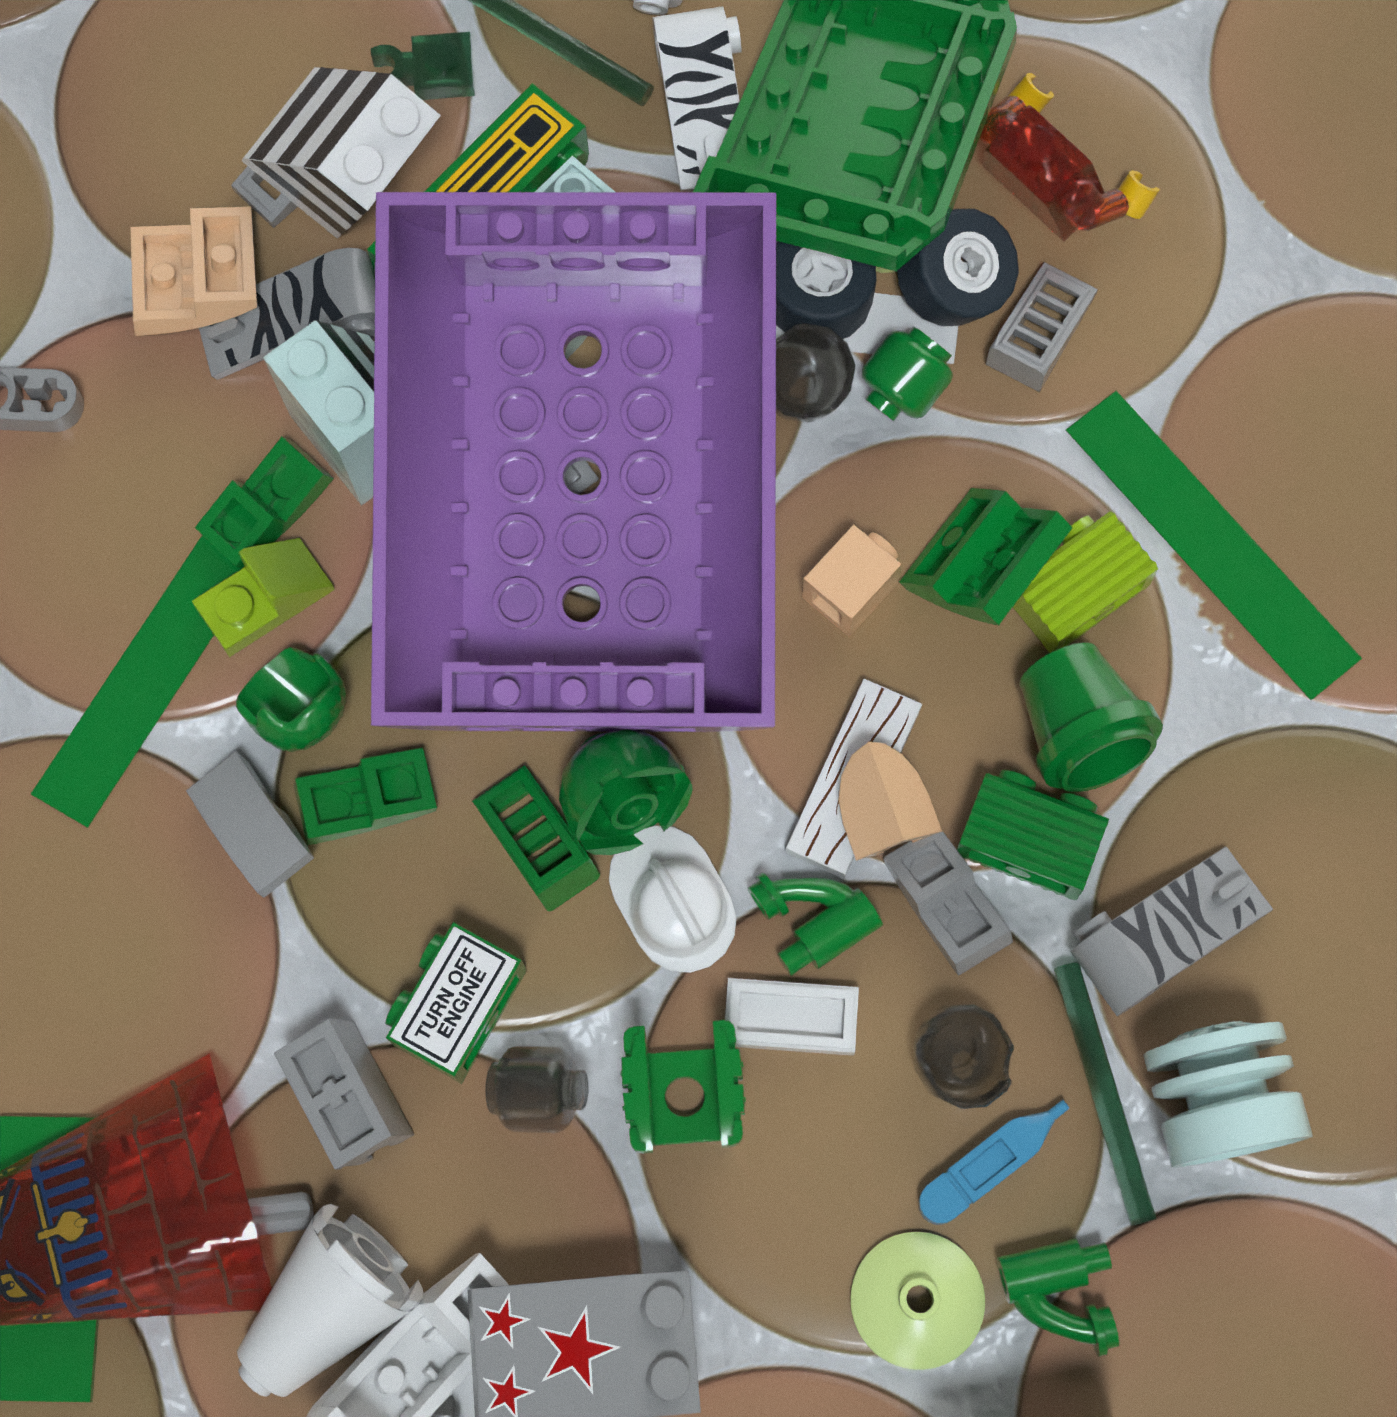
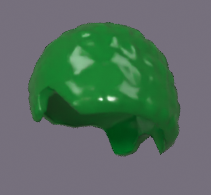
[236,647,347,752]

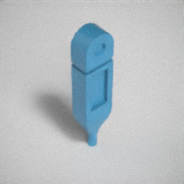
[918,1100,1069,1225]

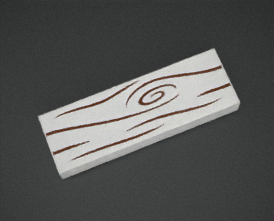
[786,679,922,879]

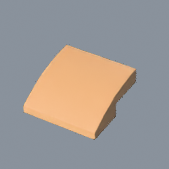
[130,206,257,336]

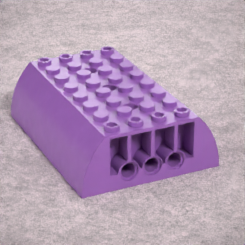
[371,192,776,732]

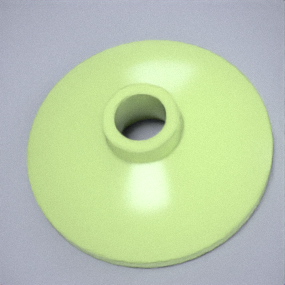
[850,1232,985,1370]

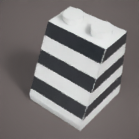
[241,67,441,238]

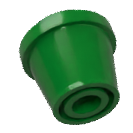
[1019,643,1163,792]

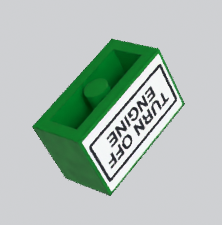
[385,922,527,1084]

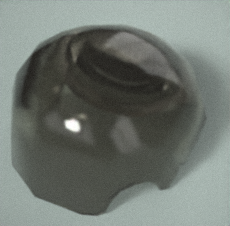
[776,323,856,423]
[913,1003,1014,1109]

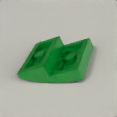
[899,488,1073,626]

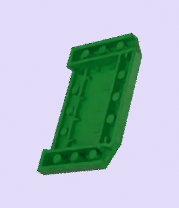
[693,0,1017,271]

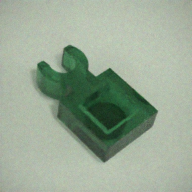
[370,32,475,100]

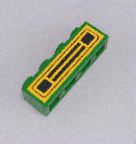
[367,83,589,273]

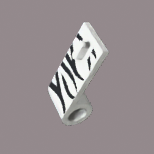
[652,6,742,192]

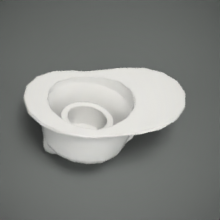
[609,826,736,973]

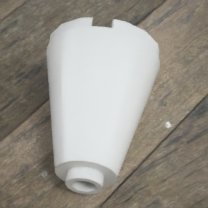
[237,1204,423,1397]

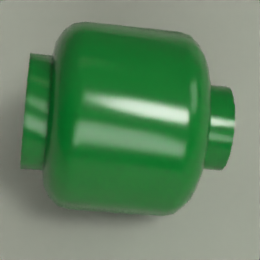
[862,326,953,421]

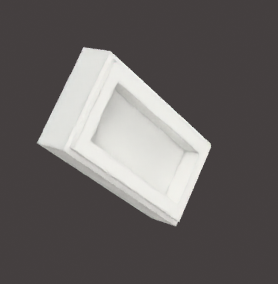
[725,978,859,1056]

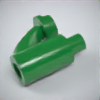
[747,872,883,976]
[997,1238,1119,1357]

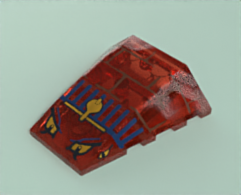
[0,1053,272,1326]

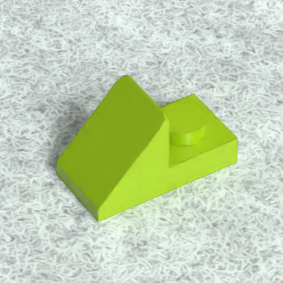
[192,538,335,658]

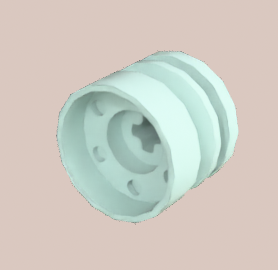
[1143,1021,1313,1168]

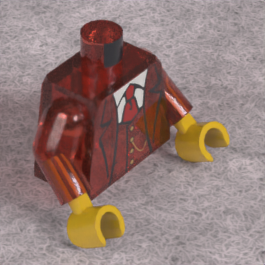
[980,73,1160,242]

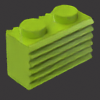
[1013,511,1158,653]

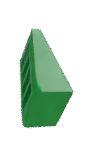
[472,765,600,911]

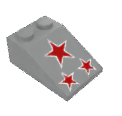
[467,1271,701,1417]

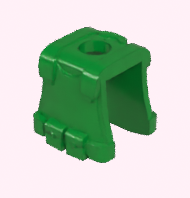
[620,1020,746,1154]

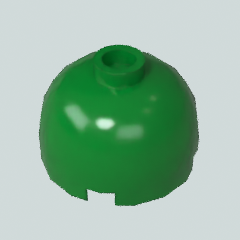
[559,729,693,855]

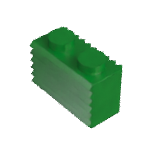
[957,770,1109,900]

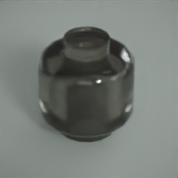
[485,1045,589,1133]

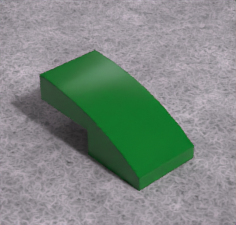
[194,436,334,568]
[293,748,437,846]

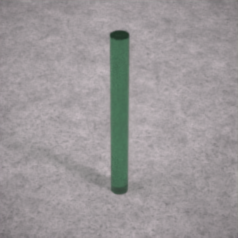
[468,0,654,106]
[1054,962,1157,1226]

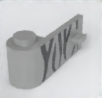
[199,248,375,380]
[1070,847,1273,1017]

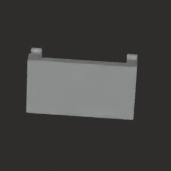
[274,1018,414,1170]

